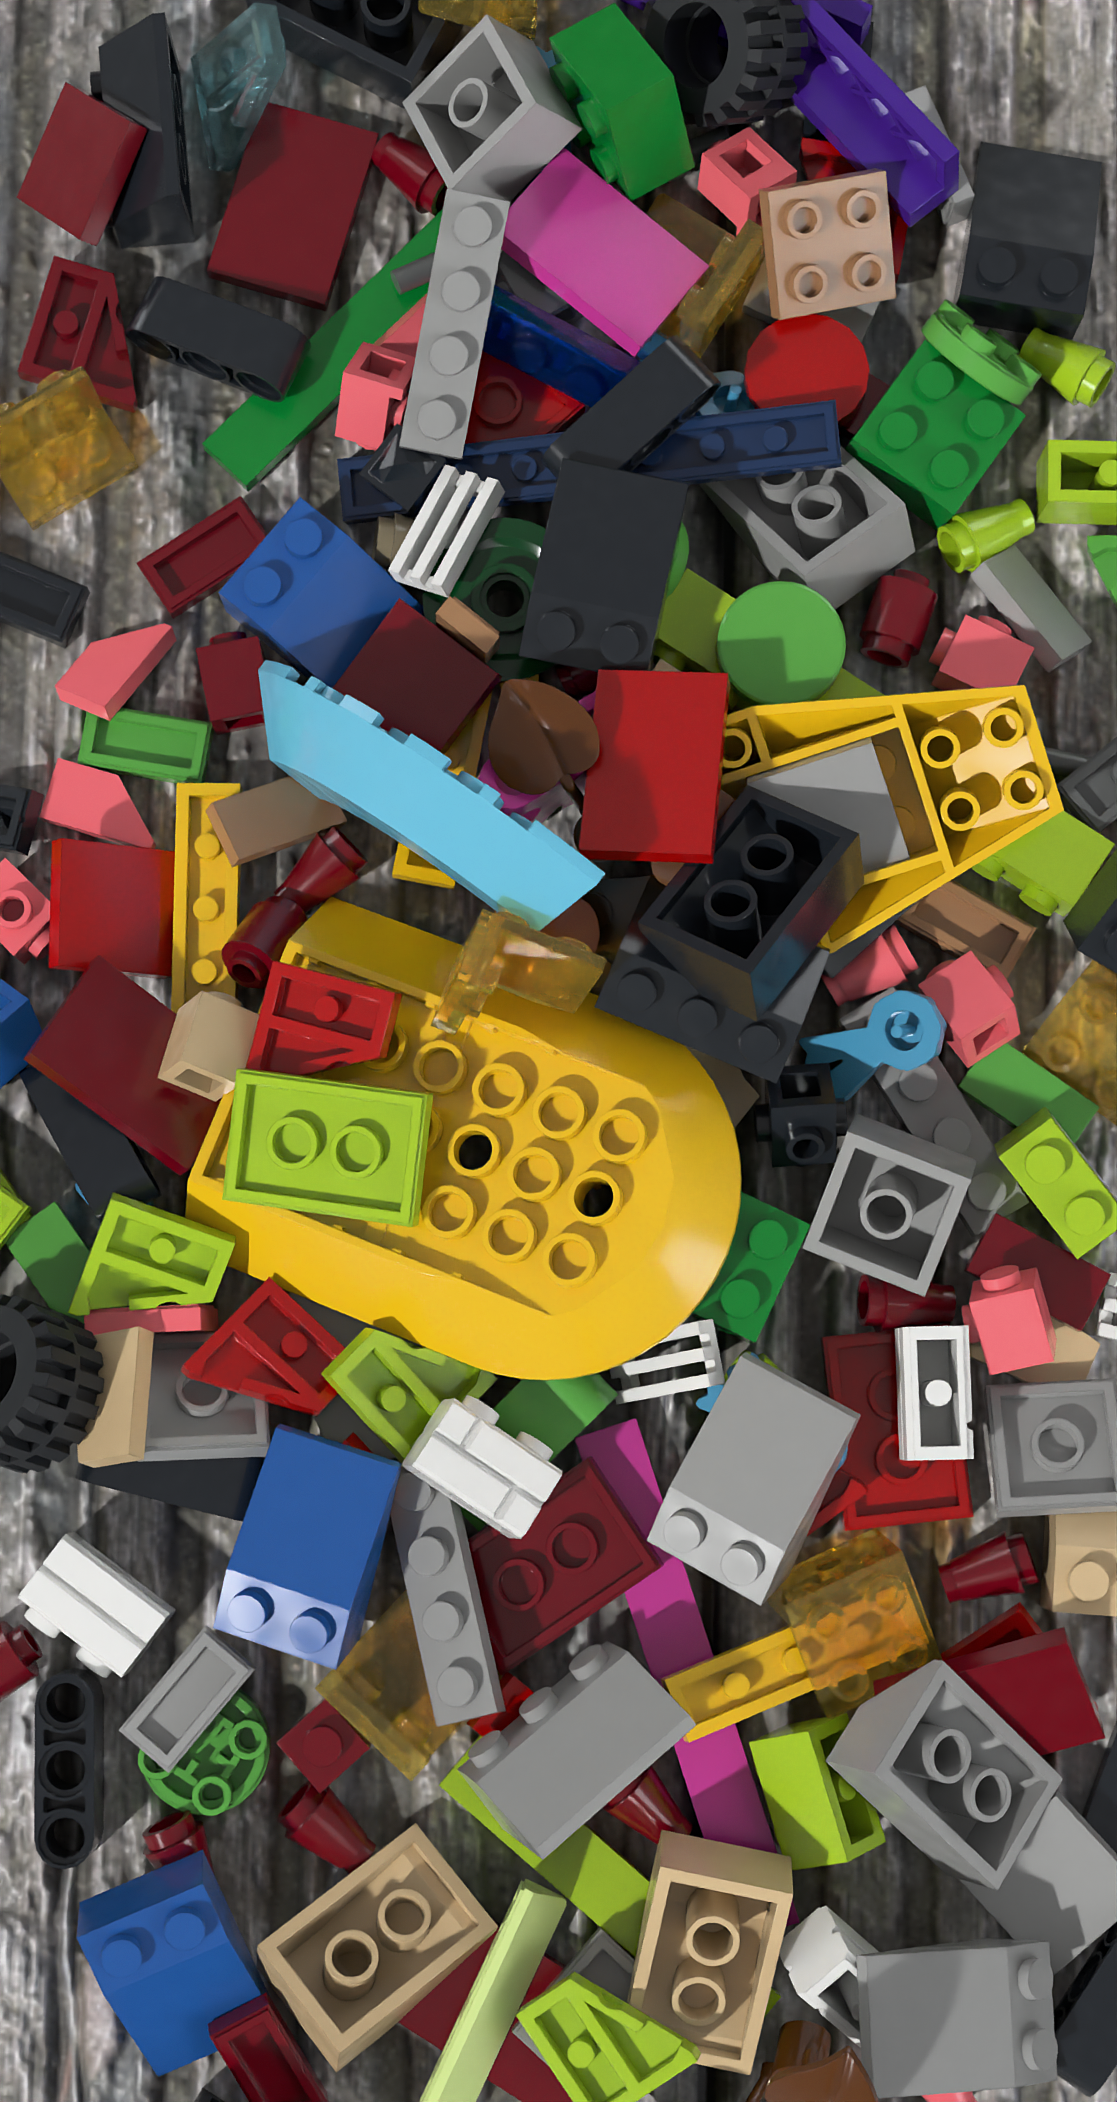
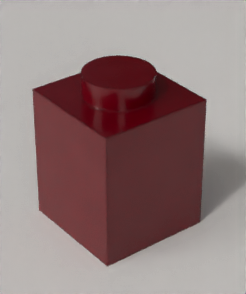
[196,631,266,735]
[276,1691,374,1793]

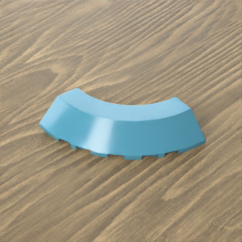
[258,660,605,933]

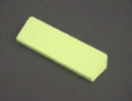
[419,1879,567,2102]

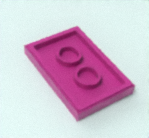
[501,148,709,357]

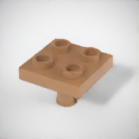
[759,168,896,320]

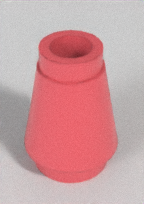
[821,924,919,1007]

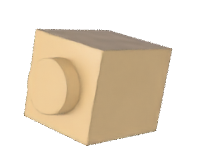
[157,990,259,1102]

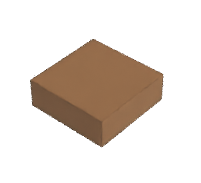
[436,596,500,664]

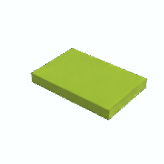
[222,1068,433,1227]

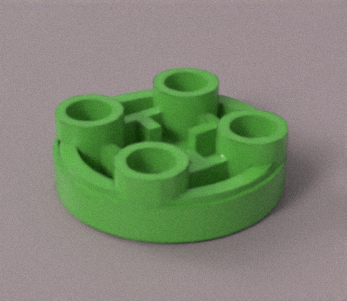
[921,299,1042,405]
[716,581,846,705]
[138,1689,271,1816]

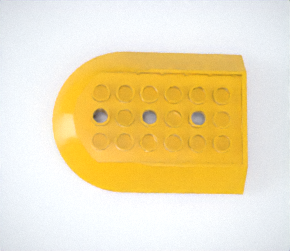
[185,897,742,1381]

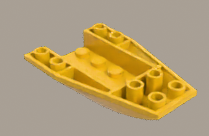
[720,684,1064,953]

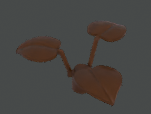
[488,679,735,990]
[745,2020,879,2102]

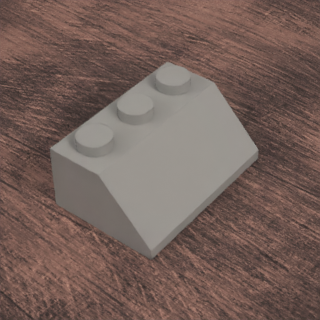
[457,1641,696,1859]
[825,1659,1063,1890]

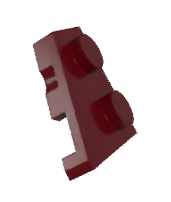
[17,256,138,413]

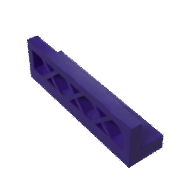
[789,0,960,227]

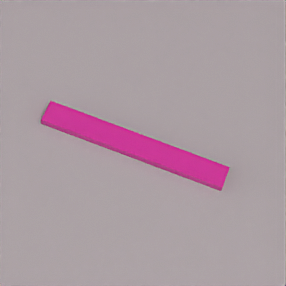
[575,1418,800,1927]

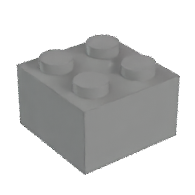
[402,14,583,202]
[802,1113,977,1297]

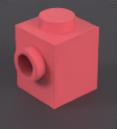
[928,615,1035,691]
[0,858,50,965]
[918,950,1021,1068]
[962,1265,1057,1375]

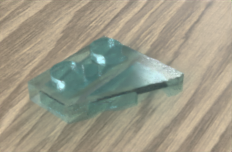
[190,2,287,172]

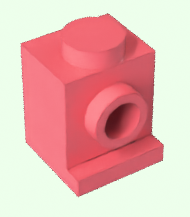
[697,127,798,243]
[335,342,415,451]

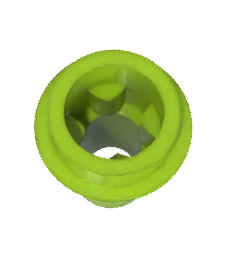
[1019,327,1116,408]
[937,498,1035,573]

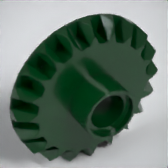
[422,518,556,683]

